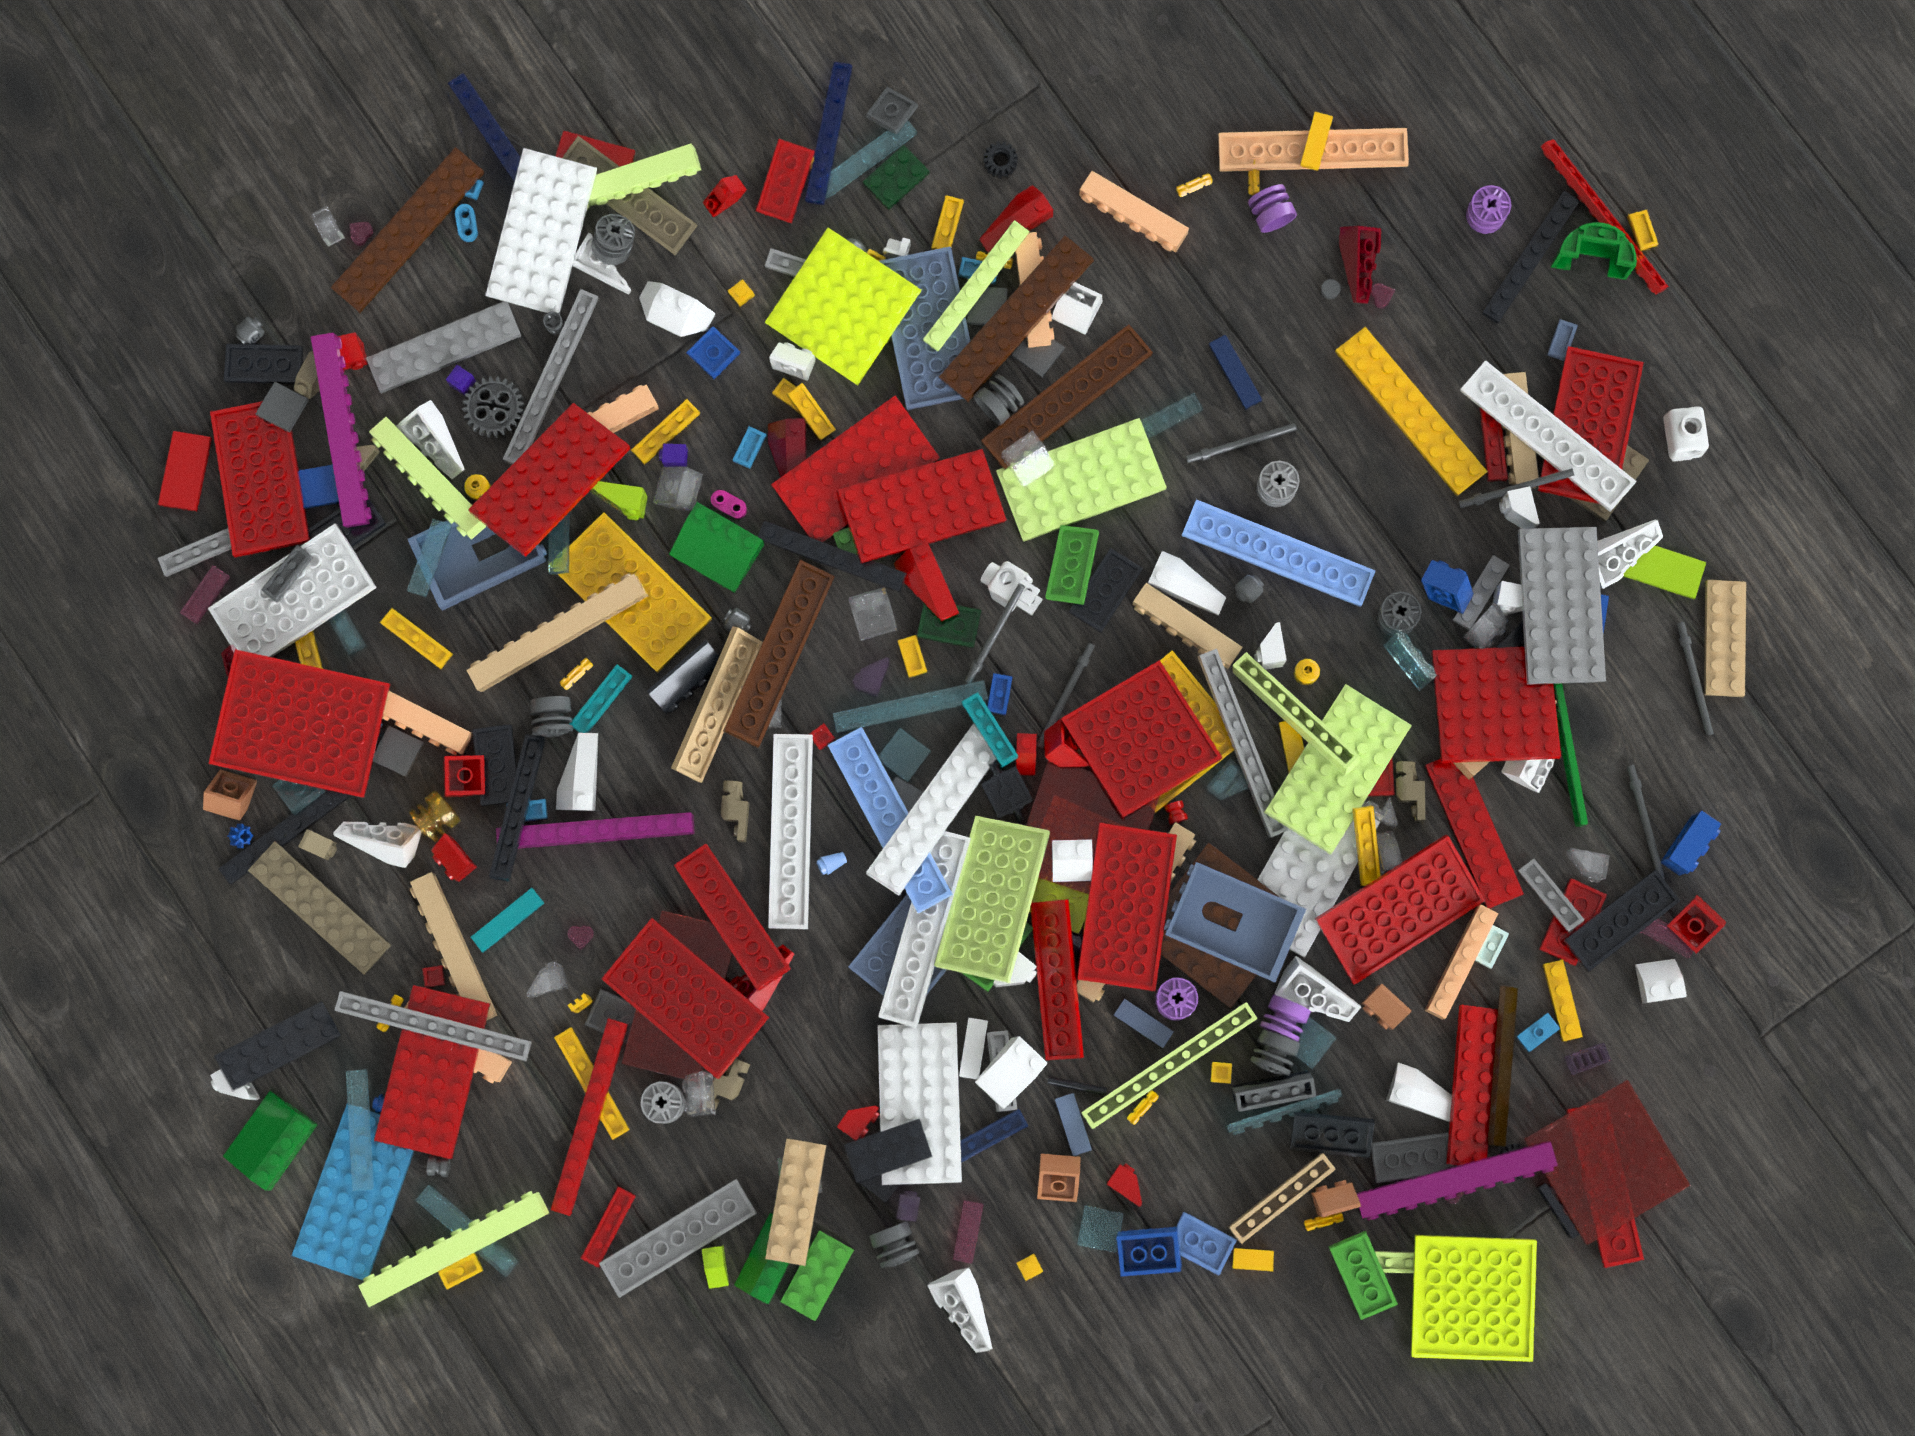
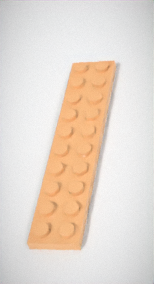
[1218,128,1409,171]

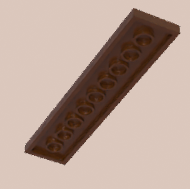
[331,147,485,313]
[939,236,1094,402]
[981,324,1153,470]
[723,560,835,747]

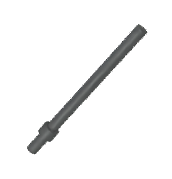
[1185,423,1297,463]
[1459,468,1575,508]
[964,583,1025,684]
[1677,622,1714,736]
[1036,643,1095,749]
[1627,765,1665,879]

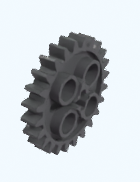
[462,376,525,438]

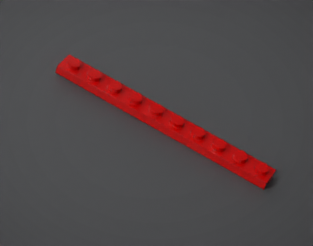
[1541,139,1669,294]
[551,1018,628,1216]

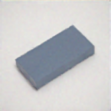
[1547,319,1578,361]

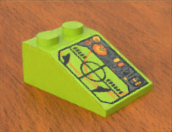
[590,481,648,520]

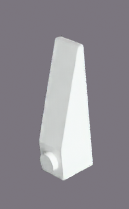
[396,400,465,479]
[1597,519,1663,589]
[1148,551,1226,616]
[556,733,598,811]
[333,822,422,868]
[1275,956,1361,1022]
[1386,1063,1452,1122]
[927,1268,992,1353]

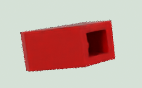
[702,175,747,217]
[837,1106,880,1140]

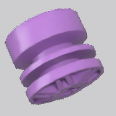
[1248,184,1297,233]
[1466,185,1511,234]
[1155,978,1198,1020]
[1260,995,1311,1042]

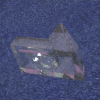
[1361,797,1398,829]

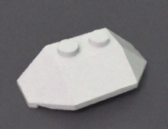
[639,281,715,337]

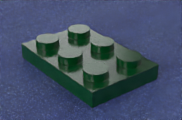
[863,145,930,210]
[917,603,981,648]

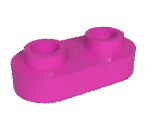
[711,490,747,519]

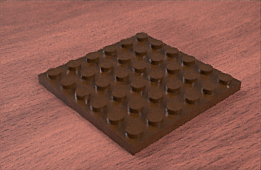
[1161,843,1281,1008]

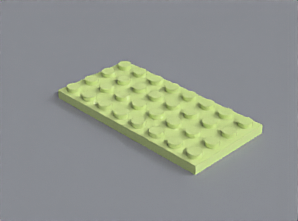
[996,418,1167,542]
[1264,684,1412,855]
[934,816,1050,983]

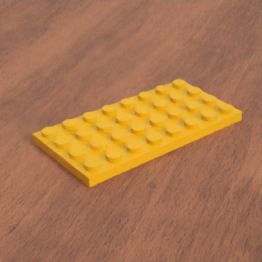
[549,513,712,673]

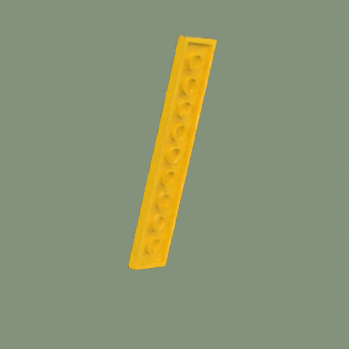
[1335,327,1488,496]

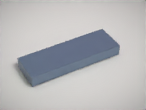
[1114,999,1174,1048]
[1055,1093,1092,1156]

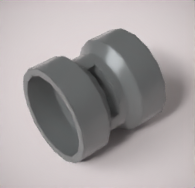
[543,311,564,335]
[427,1156,451,1177]

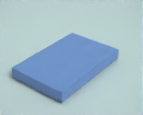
[1176,1212,1237,1275]

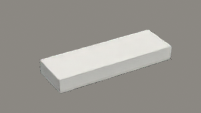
[959,1018,988,1079]

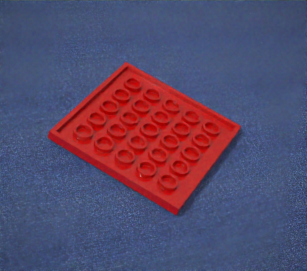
[1432,647,1561,763]
[1061,660,1223,818]

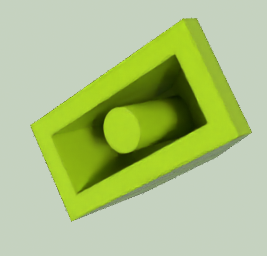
[702,1245,729,1289]

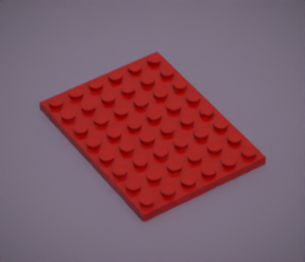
[209,649,390,798]

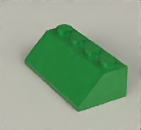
[734,1213,789,1304]

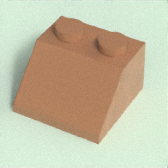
[203,770,257,821]
[1361,984,1411,1030]
[1037,1154,1080,1202]
[1311,1180,1361,1217]

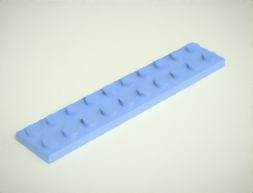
[1182,500,1375,607]
[828,727,953,913]

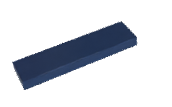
[1209,335,1262,410]
[960,1109,1028,1163]

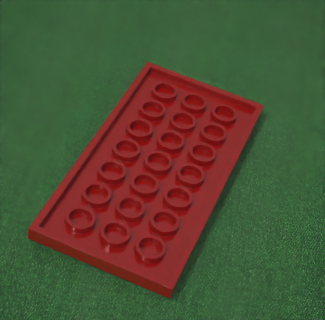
[1537,346,1644,504]
[771,395,940,542]
[210,401,310,557]
[468,403,631,557]
[837,449,1007,563]
[1076,823,1177,991]
[1315,835,1485,985]
[602,918,769,1079]
[374,985,491,1159]

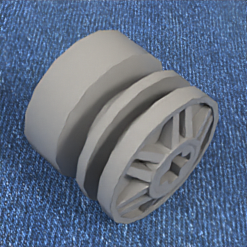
[1256,460,1300,507]
[641,1082,686,1124]

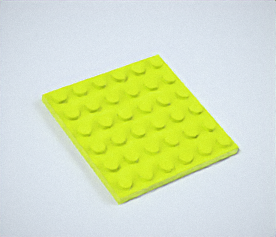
[765,228,921,385]
[1411,1235,1537,1362]

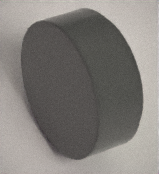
[1321,279,1340,299]

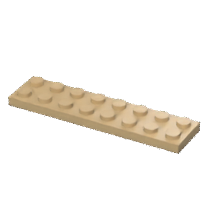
[671,626,762,783]

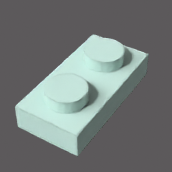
[1475,925,1509,969]

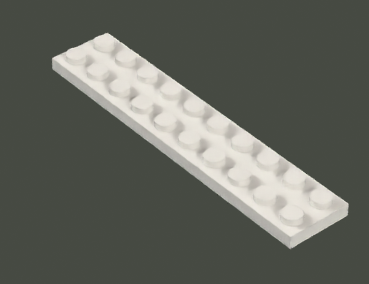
[1460,360,1636,512]
[866,723,996,896]
[768,734,813,929]
[878,831,971,1028]

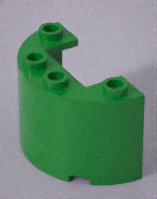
[1551,223,1637,280]

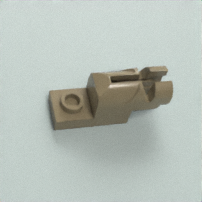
[1396,761,1425,822]
[721,781,750,842]
[702,1059,750,1113]

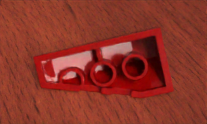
[979,185,1053,253]
[894,541,959,621]
[730,944,794,1011]

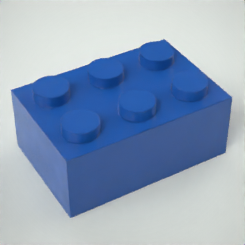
[1421,560,1474,614]
[1661,810,1721,876]
[1117,1227,1182,1276]

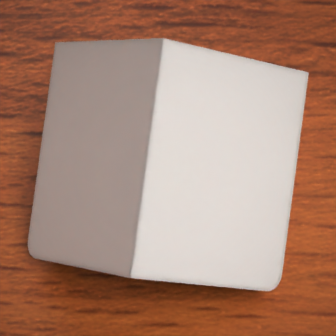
[883,238,911,259]

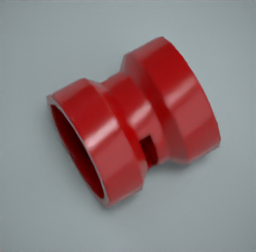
[1164,800,1188,825]

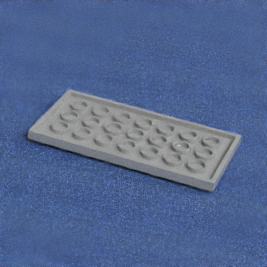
[1518,527,1606,684]

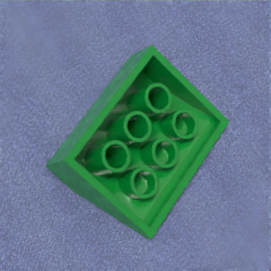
[669,502,765,593]
[223,1091,318,1191]

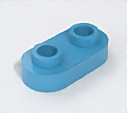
[455,204,478,242]

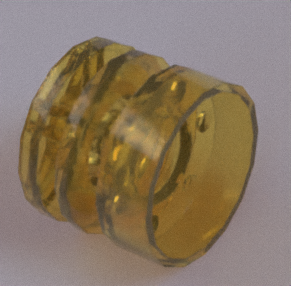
[409,790,461,842]

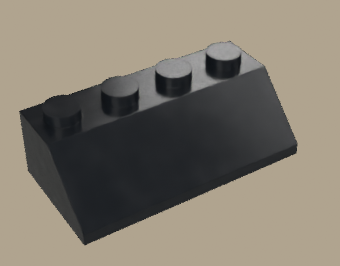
[647,640,719,714]

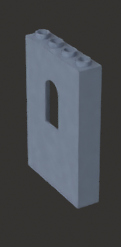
[407,520,547,611]
[1164,862,1306,982]

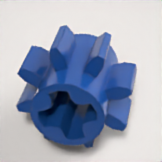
[227,824,253,848]

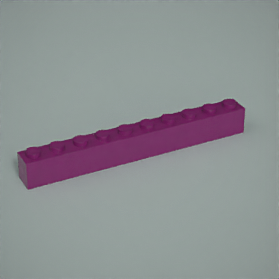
[311,333,372,528]
[496,812,695,849]
[1356,1141,1558,1221]

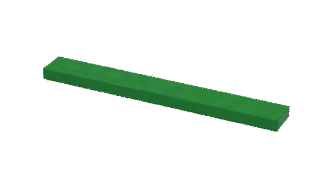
[1553,683,1588,827]

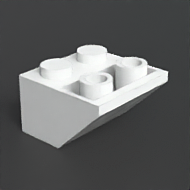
[1052,282,1102,334]
[1501,759,1555,793]

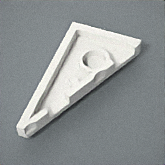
[572,233,631,295]

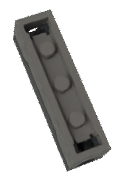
[1231,1070,1316,1112]

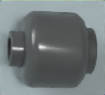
[236,317,264,344]
[1235,574,1264,603]
[722,608,751,632]

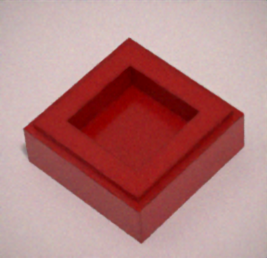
[808,723,836,750]
[422,965,446,988]

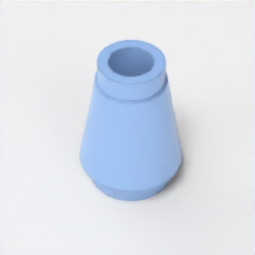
[816,852,847,875]

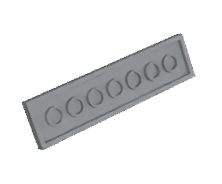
[366,301,522,394]
[599,1179,757,1298]

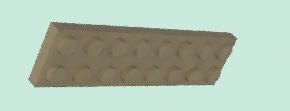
[562,136,698,256]
[248,841,392,975]

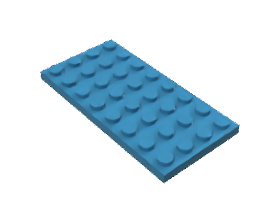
[292,1103,415,1280]

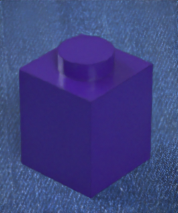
[446,365,476,396]
[659,444,688,468]

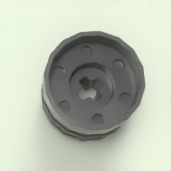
[592,214,635,265]
[973,374,1024,426]
[1376,591,1422,637]
[530,696,573,737]
[1250,1029,1301,1076]
[869,1221,919,1268]

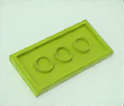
[1623,545,1706,599]

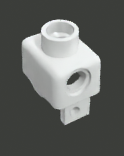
[1663,406,1709,462]
[981,561,1042,615]

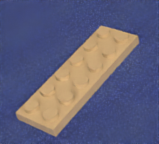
[1704,580,1746,697]
[765,1139,826,1266]

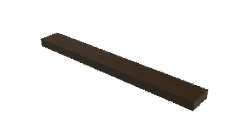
[1487,986,1518,1147]

